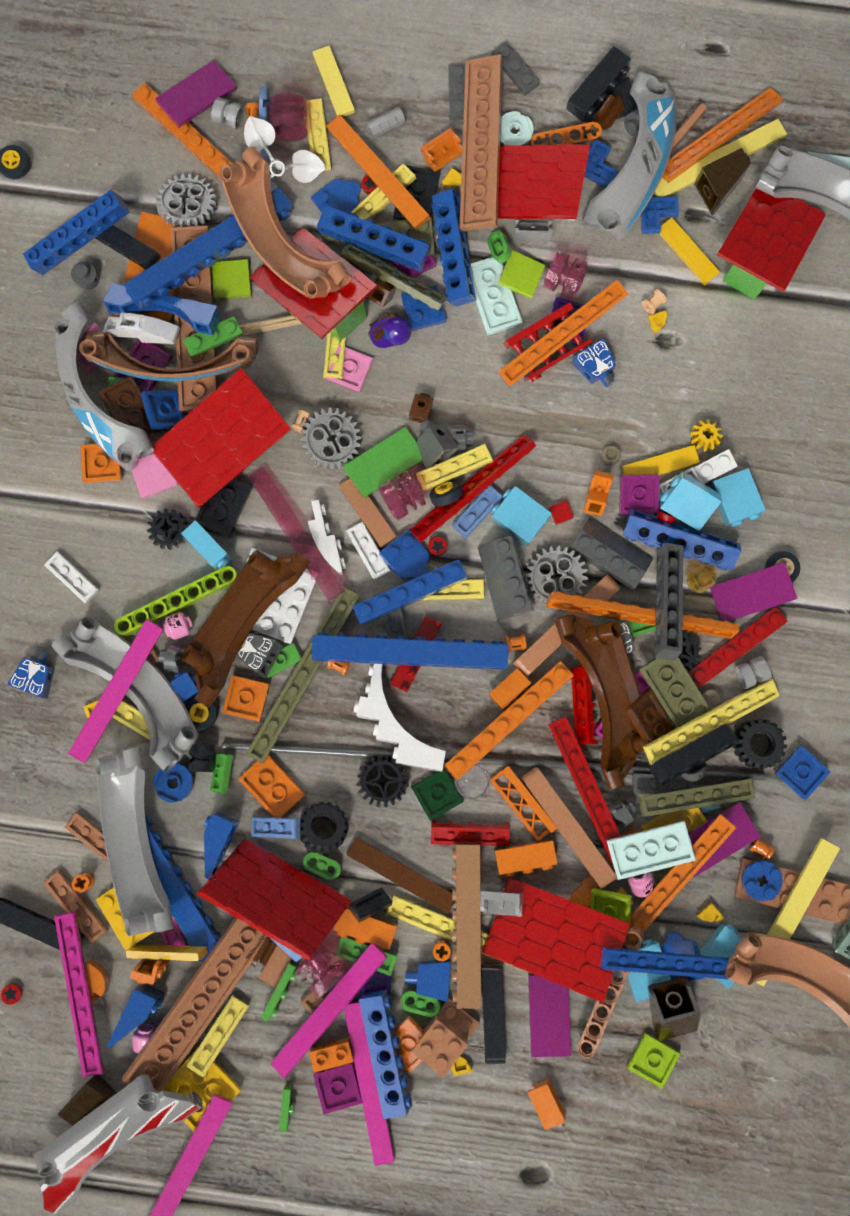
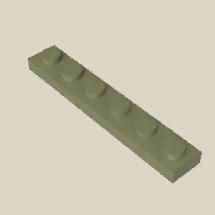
[341,243,447,310]
[639,779,755,817]

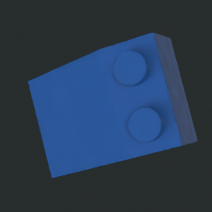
[204,812,240,879]
[107,984,164,1048]

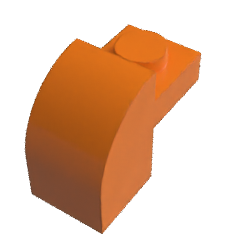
[583,470,614,517]
[85,959,110,1005]

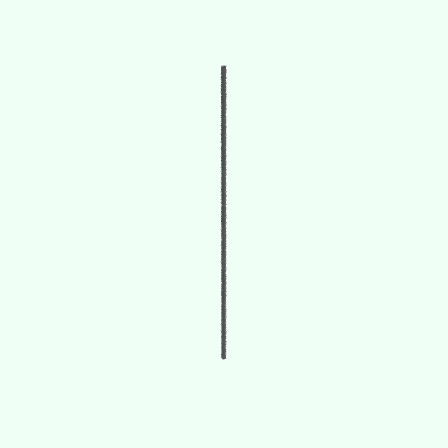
[222,742,765,780]

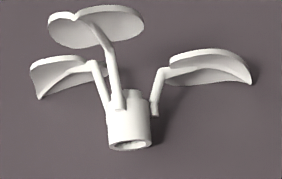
[244,116,325,192]

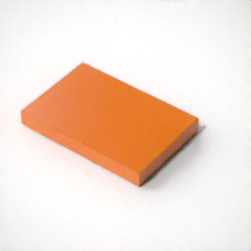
[238,755,306,818]

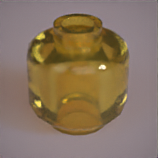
[687,565,716,593]

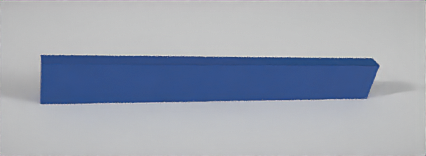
[600,947,729,979]

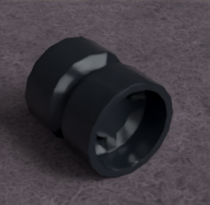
[188,744,215,772]

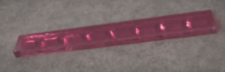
[248,467,345,601]

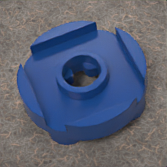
[153,763,194,803]
[741,860,783,901]

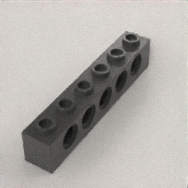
[655,543,683,661]

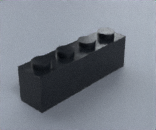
[566,46,631,122]

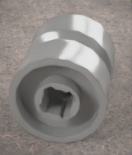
[211,97,244,129]
[735,656,772,689]

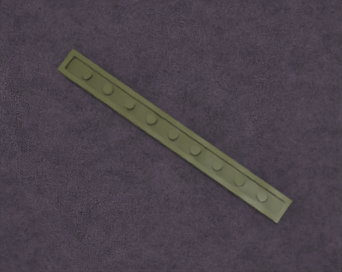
[246,586,360,764]

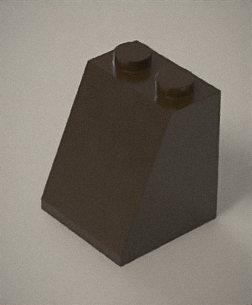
[694,148,751,215]
[647,976,701,1041]
[57,1074,117,1126]

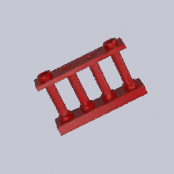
[503,302,593,382]

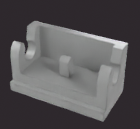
[513,219,552,242]
[480,891,524,917]

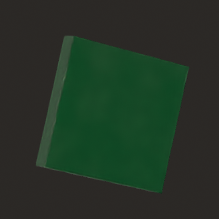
[411,768,464,821]

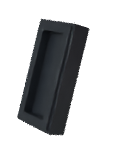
[348,887,393,923]

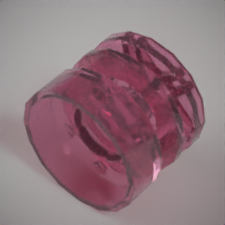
[269,93,308,142]
[543,250,588,300]
[377,470,426,521]
[295,944,348,999]

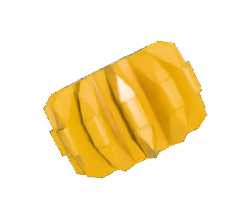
[690,419,723,452]

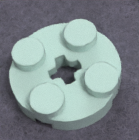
[500,111,533,146]

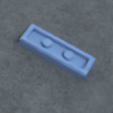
[452,485,503,539]
[251,817,300,839]

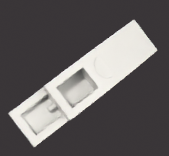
[103,313,180,344]
[659,449,738,492]
[308,500,346,575]

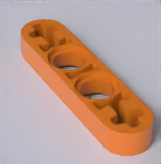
[530,122,602,146]

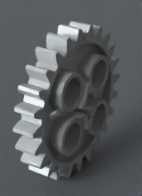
[155,174,217,227]
[300,407,362,470]
[526,546,589,603]

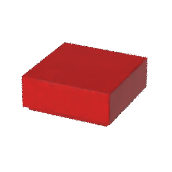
[549,501,574,526]

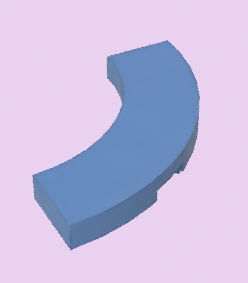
[259,85,270,159]

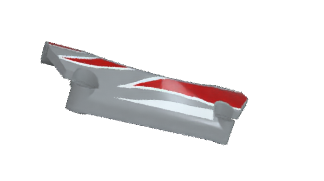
[34,1074,203,1215]

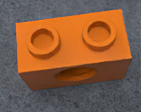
[309,1037,354,1073]

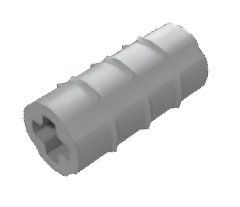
[366,107,405,139]

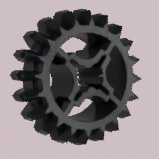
[357,755,409,807]

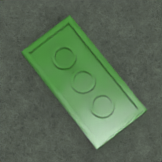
[343,427,423,498]

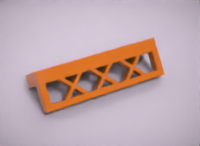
[489,766,557,842]

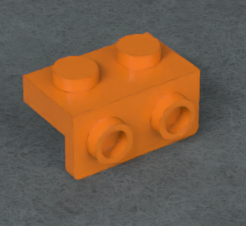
[130,959,169,985]

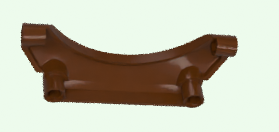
[181,550,311,708]
[554,614,645,789]

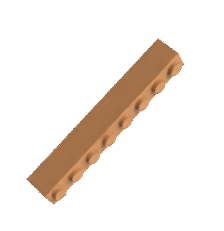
[452,844,481,1009]

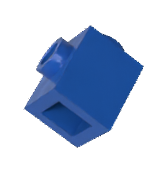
[170,671,198,703]

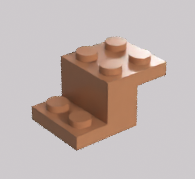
[411,997,480,1078]

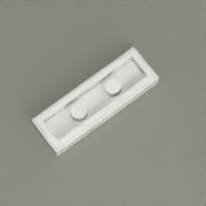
[346,521,390,580]
[44,551,99,604]

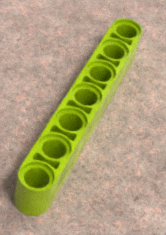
[114,566,238,636]

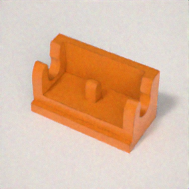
[420,128,462,172]
[489,668,532,712]
[527,1078,567,1130]

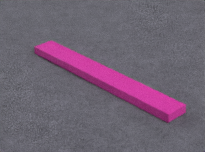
[68,619,164,763]
[54,911,104,1078]
[270,943,388,1079]
[344,1001,395,1166]
[149,1093,232,1216]

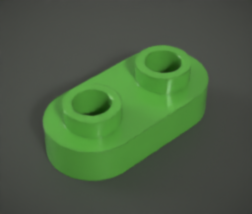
[487,230,511,263]
[303,852,341,880]
[401,990,440,1017]

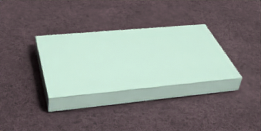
[471,257,523,336]
[607,821,696,880]

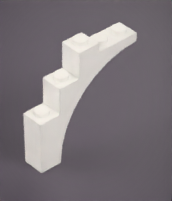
[354,664,446,772]

